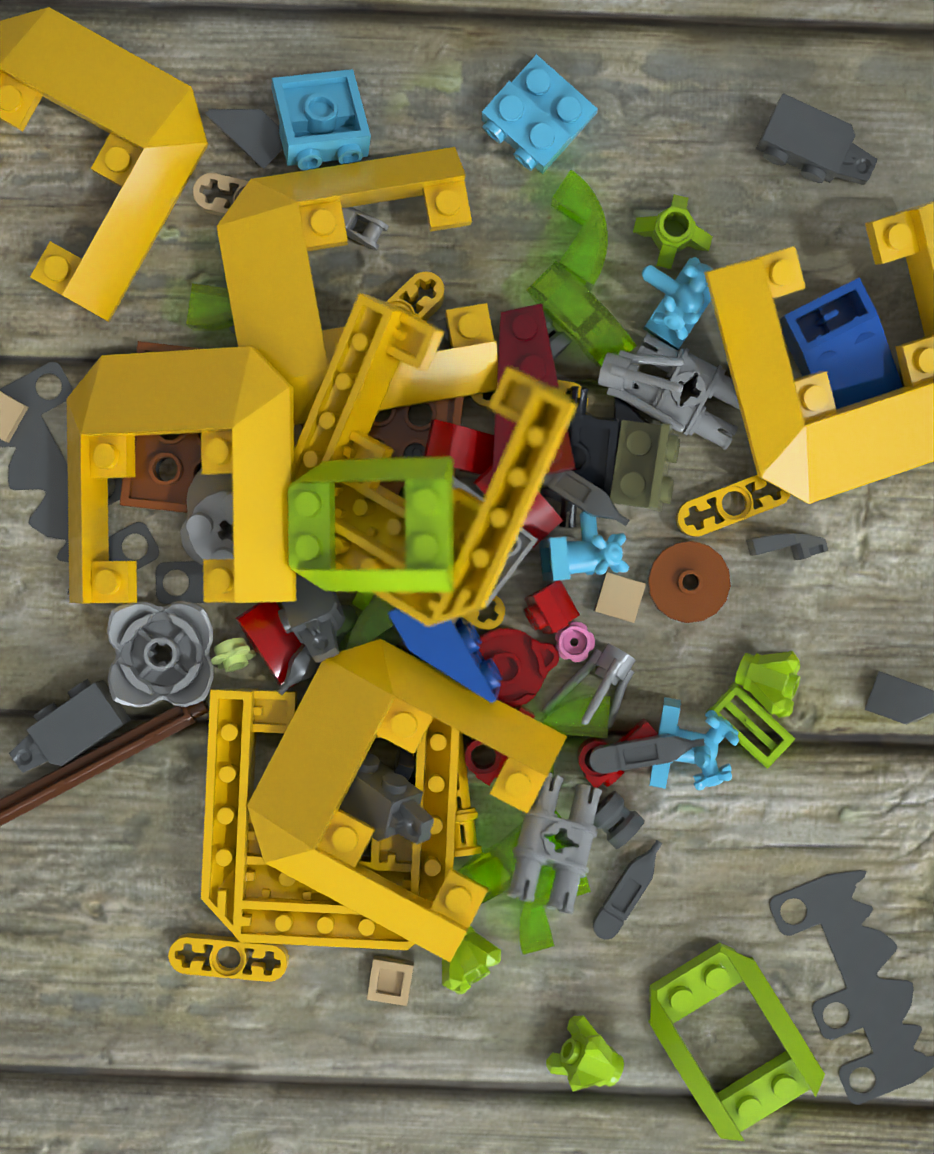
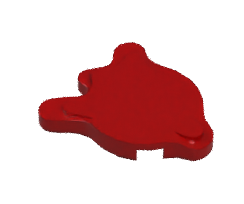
[479,627,559,708]

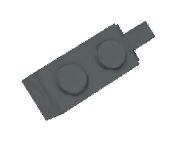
[756,93,878,185]
[278,573,346,663]
[9,679,131,773]
[339,752,434,844]

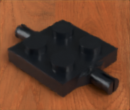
[538,386,619,528]

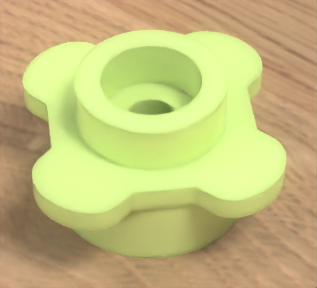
[211,637,256,672]

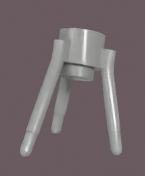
[598,350,684,432]
[542,643,636,729]

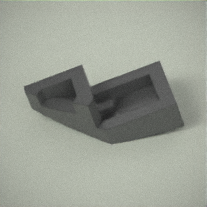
[204,109,283,169]
[746,533,829,560]
[865,671,934,725]

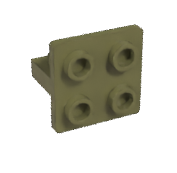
[610,420,680,512]

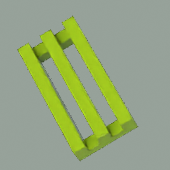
[706,682,795,769]

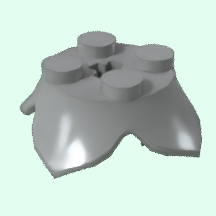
[180,468,234,566]
[107,601,214,707]

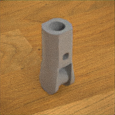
[342,207,389,250]

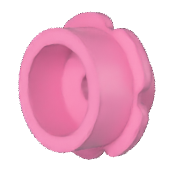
[555,622,595,662]

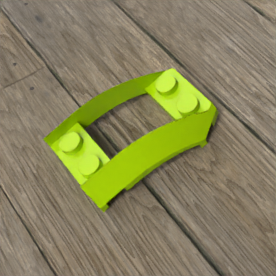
[288,457,454,592]
[648,942,825,1141]

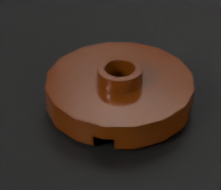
[647,541,731,623]

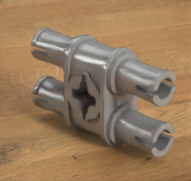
[624,333,740,450]
[507,773,602,914]

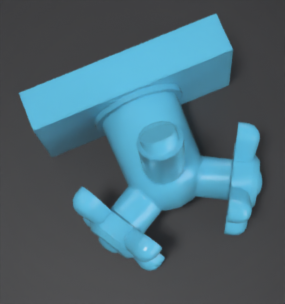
[642,257,713,350]
[539,511,629,581]
[649,697,739,790]

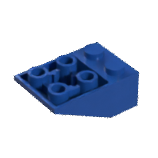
[779,277,903,409]
[388,607,503,703]

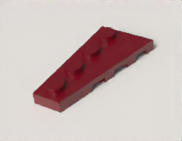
[492,303,576,481]

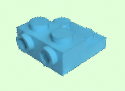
[482,54,598,174]
[271,69,371,170]

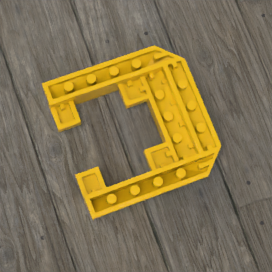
[0,7,209,322]
[216,147,498,425]
[704,201,934,504]
[294,293,576,626]
[67,346,296,604]
[247,639,567,962]
[201,688,460,950]

